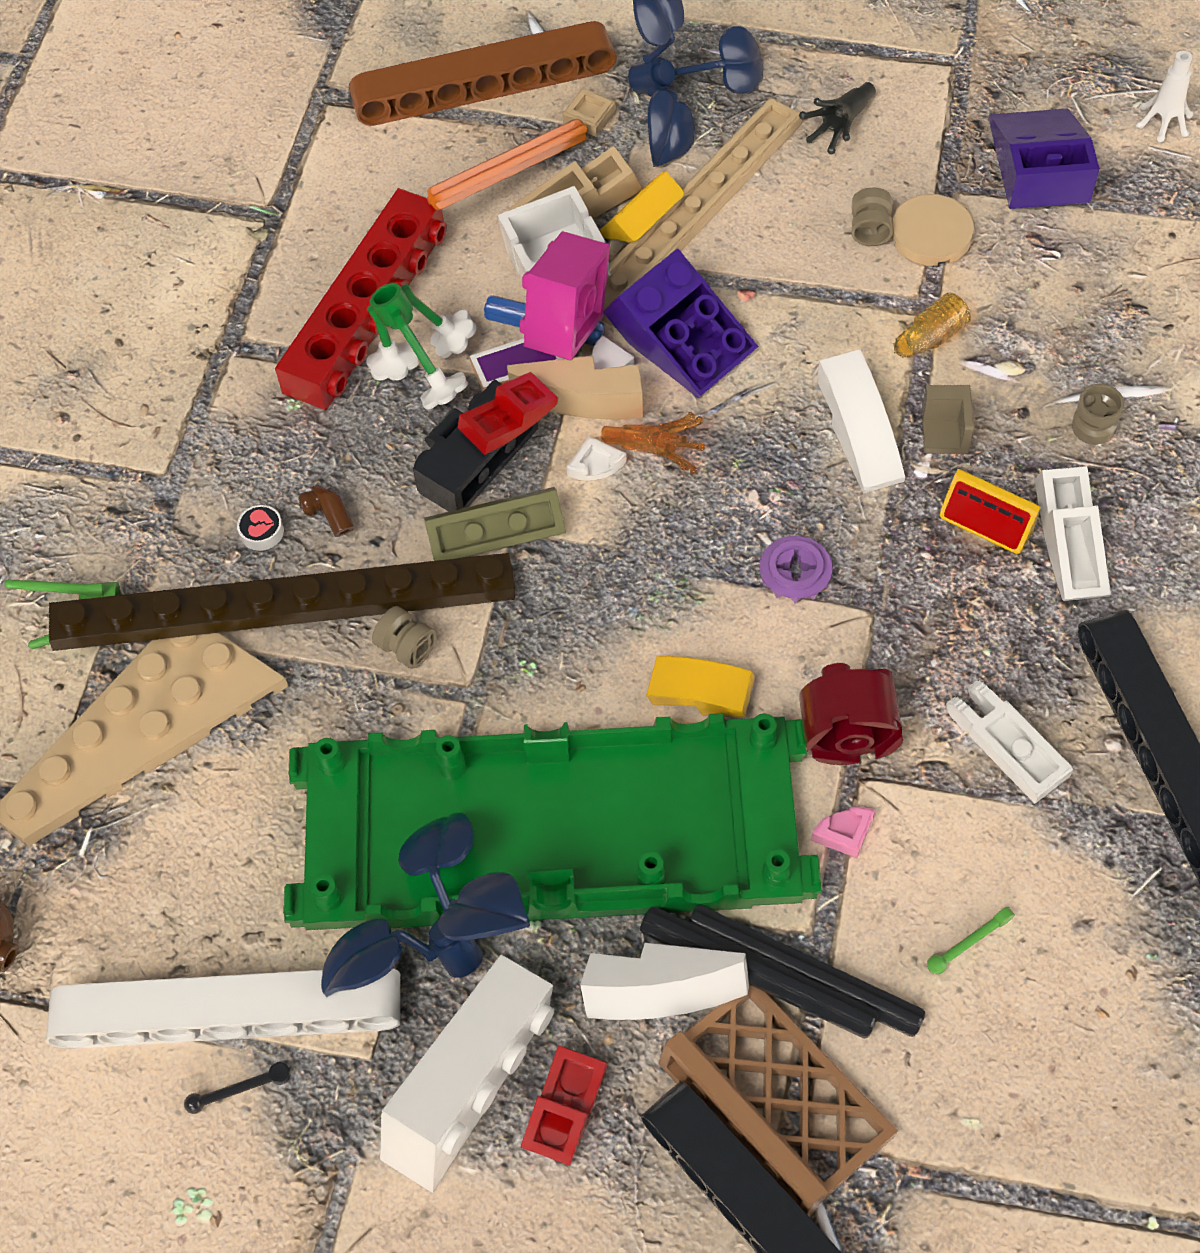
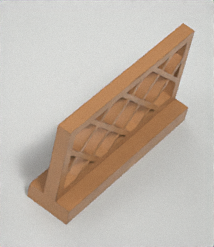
[659,985,898,1216]

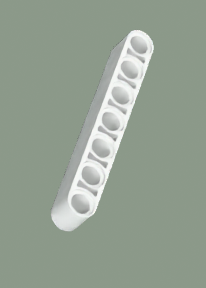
[46,969,400,1049]

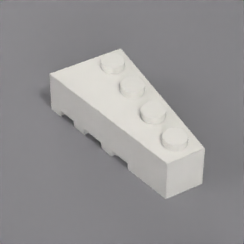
[380,955,554,1193]

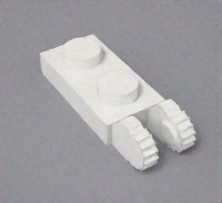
[946,680,1073,803]

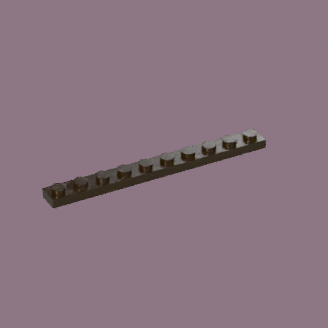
[49,553,515,651]

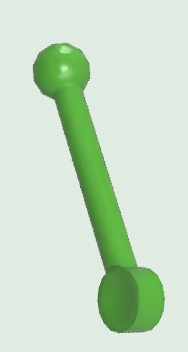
[927,907,1015,975]

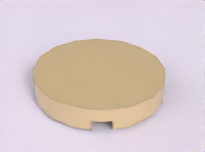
[891,194,974,266]

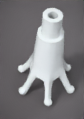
[1136,51,1193,143]

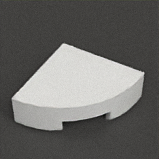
[592,335,635,369]
[566,436,627,481]

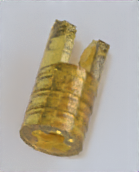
[893,293,971,358]

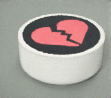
[237,505,284,551]

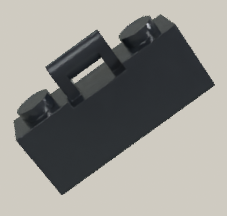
[413,379,538,512]

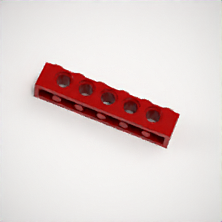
[275,188,447,410]

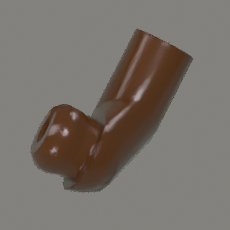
[298,485,355,537]

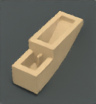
[509,146,643,218]
[507,356,643,420]

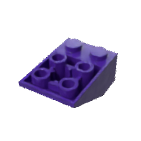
[988,108,1100,209]
[604,248,759,398]

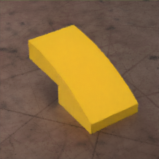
[646,656,755,717]

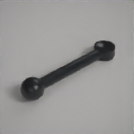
[184,1062,291,1114]

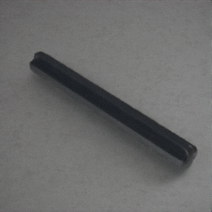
[688,905,925,1037]
[640,907,878,1039]

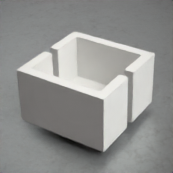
[498,186,611,290]

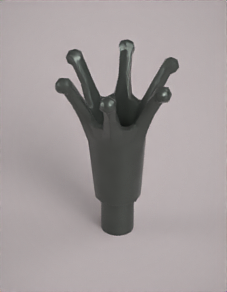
[799,82,876,155]

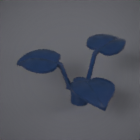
[628,0,763,167]
[321,812,530,998]

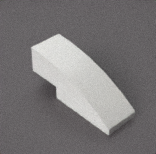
[817,349,905,494]
[1035,466,1111,601]
[580,943,749,1020]

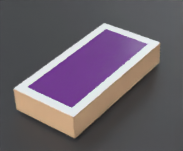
[470,338,563,391]

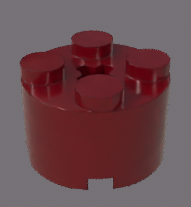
[799,663,903,765]

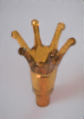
[601,412,705,474]

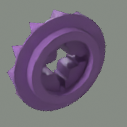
[759,536,833,603]

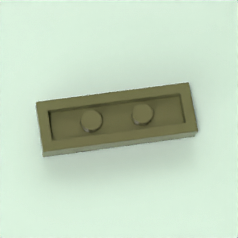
[424,487,566,561]

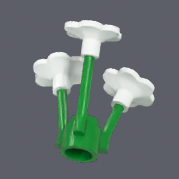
[366,283,476,409]

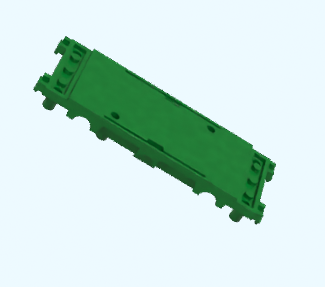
[283,713,822,930]

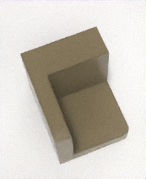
[921,385,974,454]

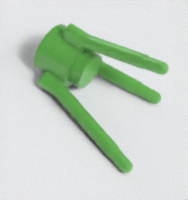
[4,579,121,649]

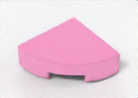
[811,806,875,858]

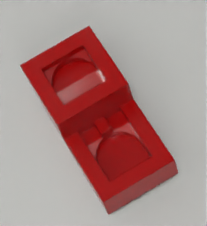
[457,372,558,455]
[520,1045,609,1166]

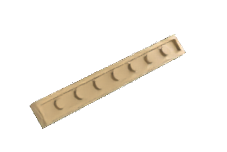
[601,97,802,325]

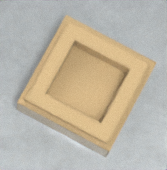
[562,88,616,137]

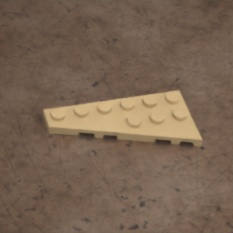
[0,633,289,847]

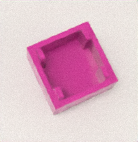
[520,231,610,361]

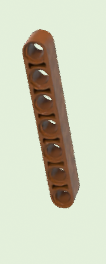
[349,21,617,126]

